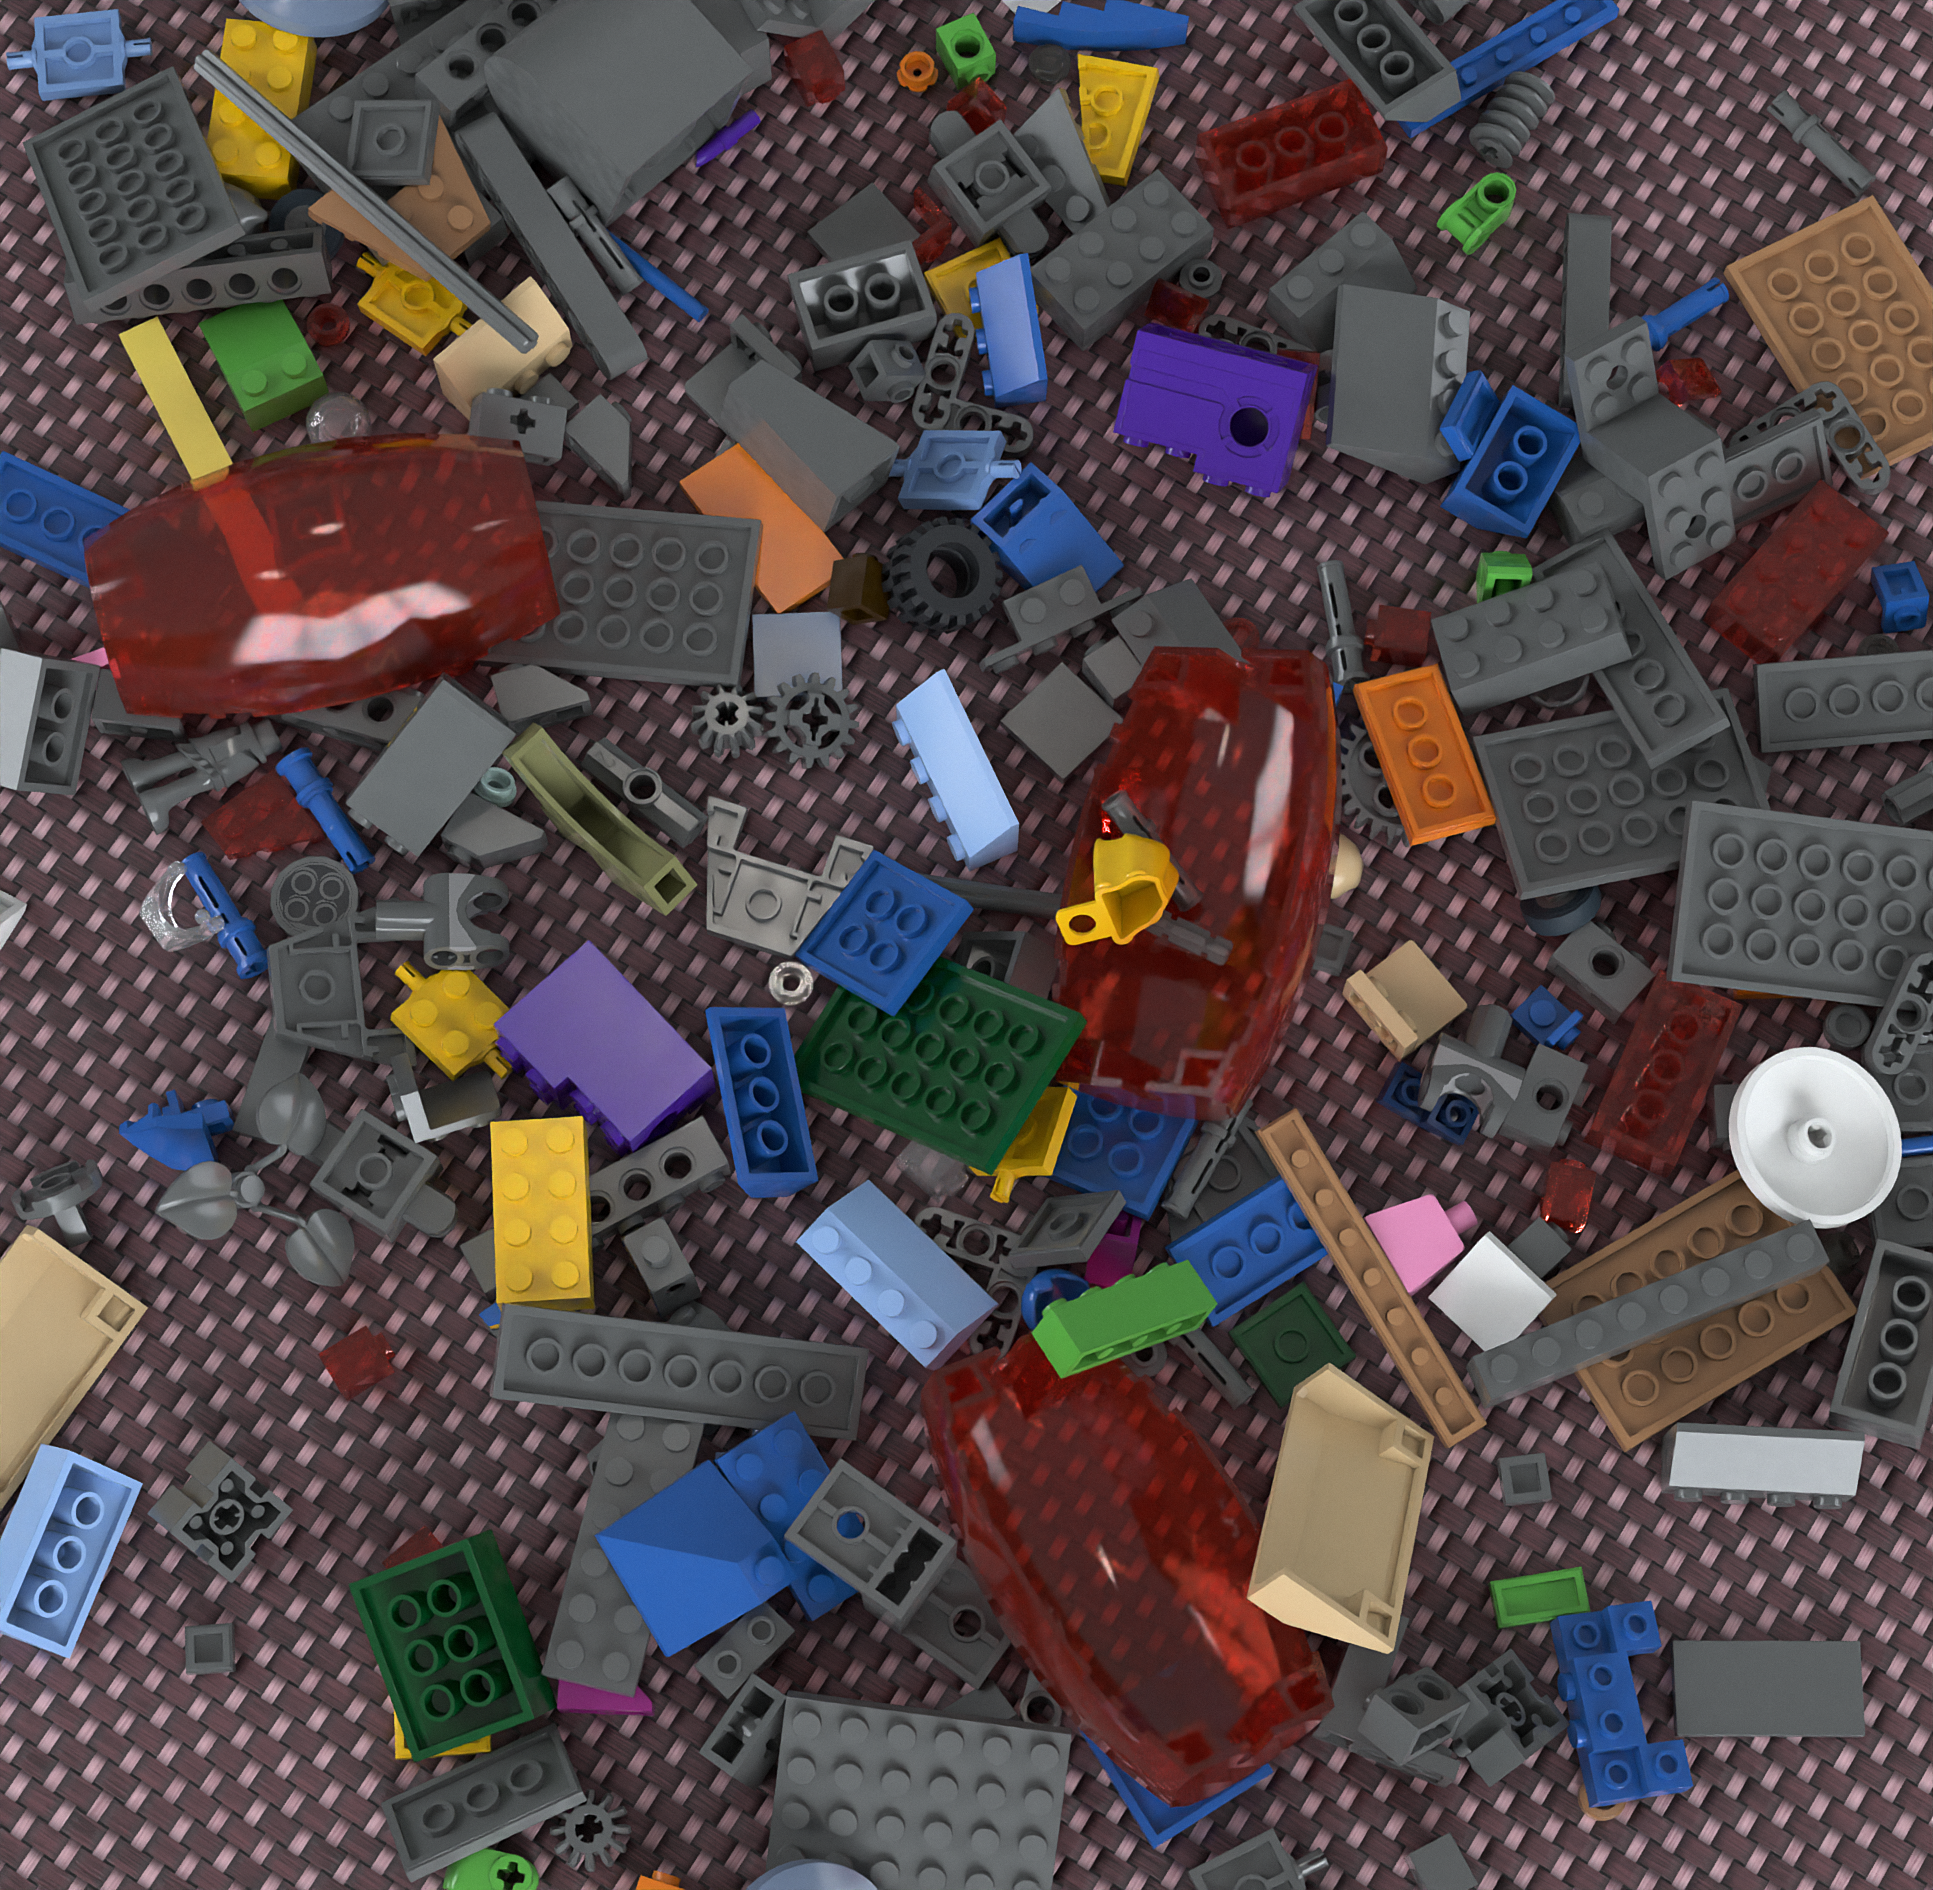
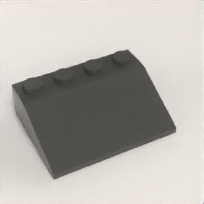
[1326,284,1470,484]

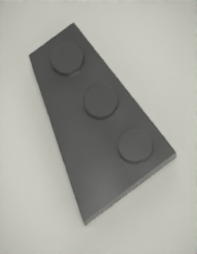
[1013,88,1112,234]

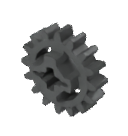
[762,672,860,769]

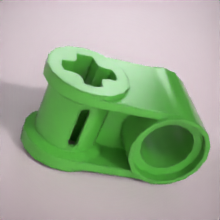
[1437,172,1516,255]
[442,1847,539,1890]

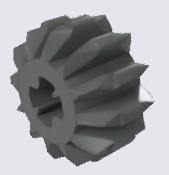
[691,684,765,759]
[550,1789,632,1872]

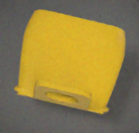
[1056,833,1179,945]

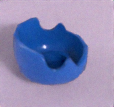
[1021,1268,1090,1331]

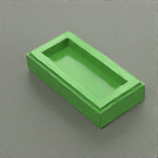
[1488,1567,1591,1630]

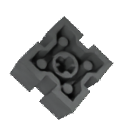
[147,1441,293,1583]
[1452,1649,1570,1788]

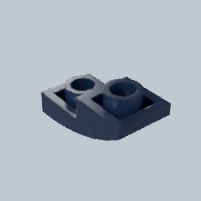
[1375,1061,1479,1146]

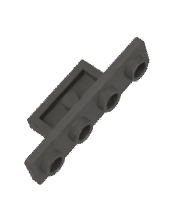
[979,565,1143,675]

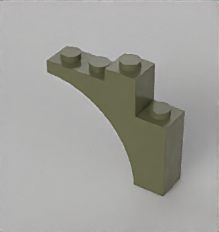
[502,722,697,916]

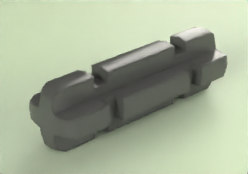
[1145,910,1233,966]

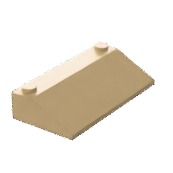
[0,1225,148,1511]
[1247,1363,1434,1654]

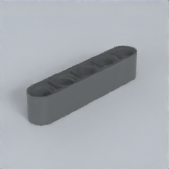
[1559,213,1612,409]

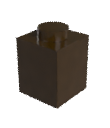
[827,553,891,625]

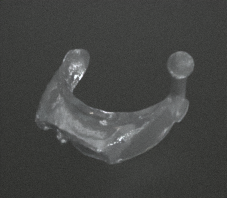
[139,861,224,952]

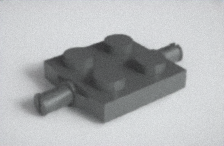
[1187,1828,1329,1890]

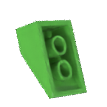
[198,299,331,433]

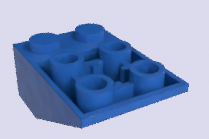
[970,462,1124,593]

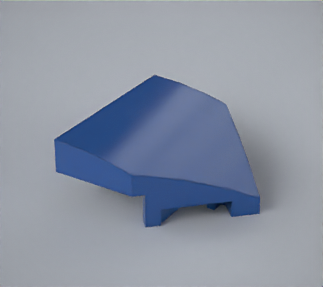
[119,1103,218,1171]

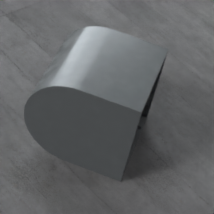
[484,0,754,228]

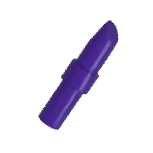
[695,109,761,168]

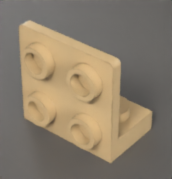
[1342,940,1467,1062]

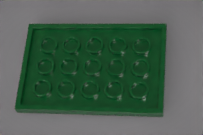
[794,956,1087,1175]

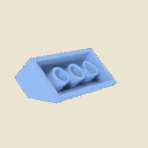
[892,669,1019,872]
[796,1180,999,1372]
[0,1444,143,1659]

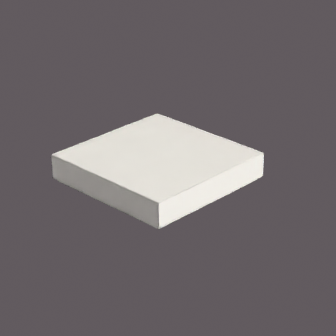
[1428,1231,1557,1351]

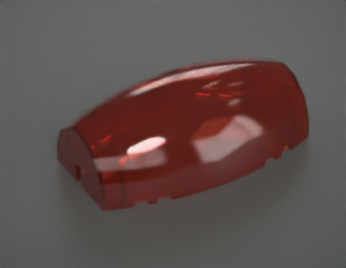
[84,433,561,719]
[1052,646,1342,1121]
[920,1332,1335,1808]

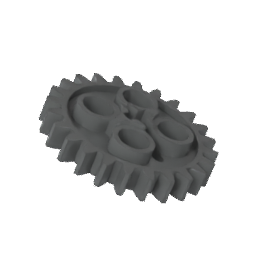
[1331,720,1473,847]

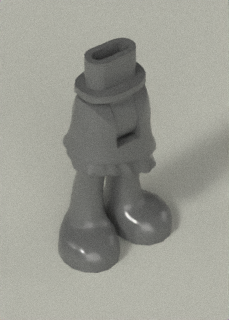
[120,718,283,835]

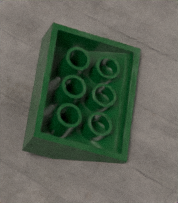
[348,1529,557,1763]

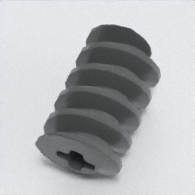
[1469,71,1555,169]

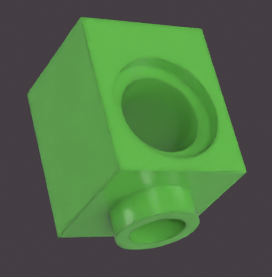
[936,12,996,90]

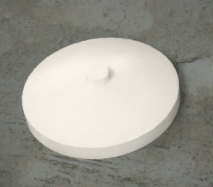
[1729,1047,1902,1229]

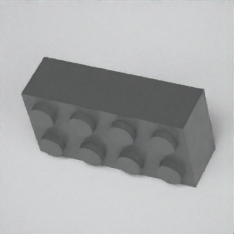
[1030,169,1214,351]
[1431,560,1633,717]
[1829,1239,1933,1450]

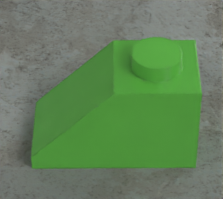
[1476,551,1532,603]

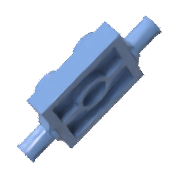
[6,9,153,101]
[889,430,1022,510]

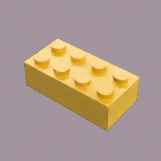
[207,18,317,200]
[490,1116,595,1311]

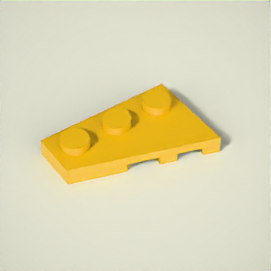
[1077,54,1160,187]

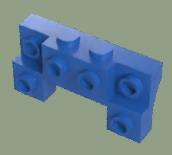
[1549,1601,1693,1808]

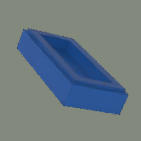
[1439,370,1500,461]

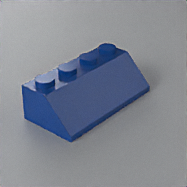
[705,1007,819,1198]

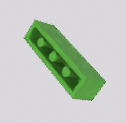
[1032,1260,1218,1379]

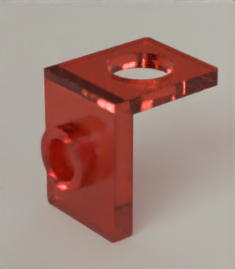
[912,187,952,265]
[1144,278,1211,334]
[1655,358,1722,407]

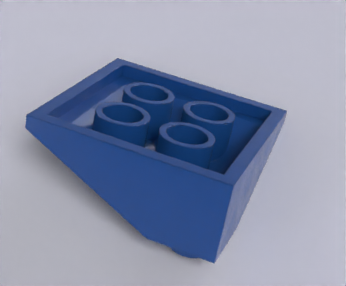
[594,1460,798,1657]

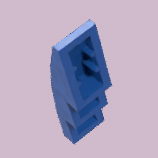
[1013,0,1189,52]

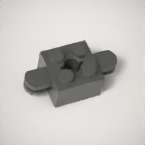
[927,111,1052,261]
[303,1109,458,1244]

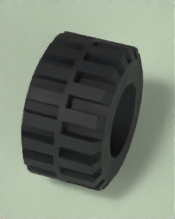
[881,517,1002,635]

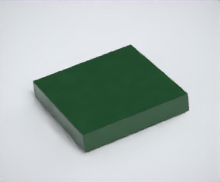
[1228,1282,1356,1410]

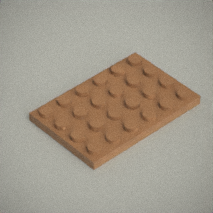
[1723,195,1933,480]
[1538,1169,1857,1453]

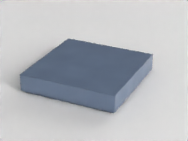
[752,612,843,702]

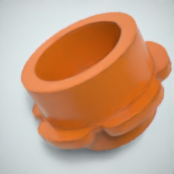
[897,51,938,92]

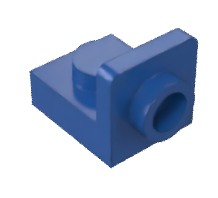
[1870,561,1929,634]
[1510,985,1584,1051]
[162,1089,235,1136]

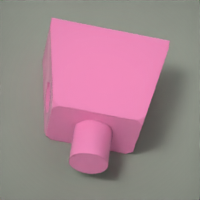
[1364,1194,1478,1297]

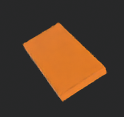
[679,443,844,614]
[1353,663,1496,846]

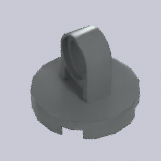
[11,1159,104,1248]

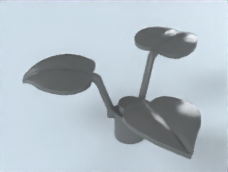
[155,1073,355,1287]

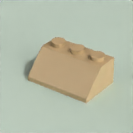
[433,276,573,421]

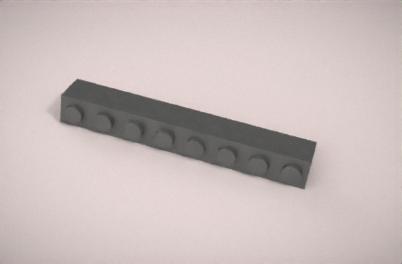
[1466,1219,1830,1409]

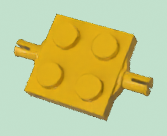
[357,252,472,357]
[390,961,513,1082]
[969,1086,1077,1203]

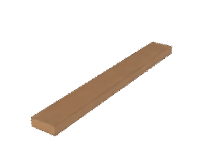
[1255,1108,1487,1448]

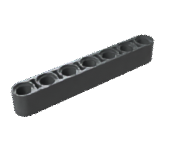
[454,111,648,381]

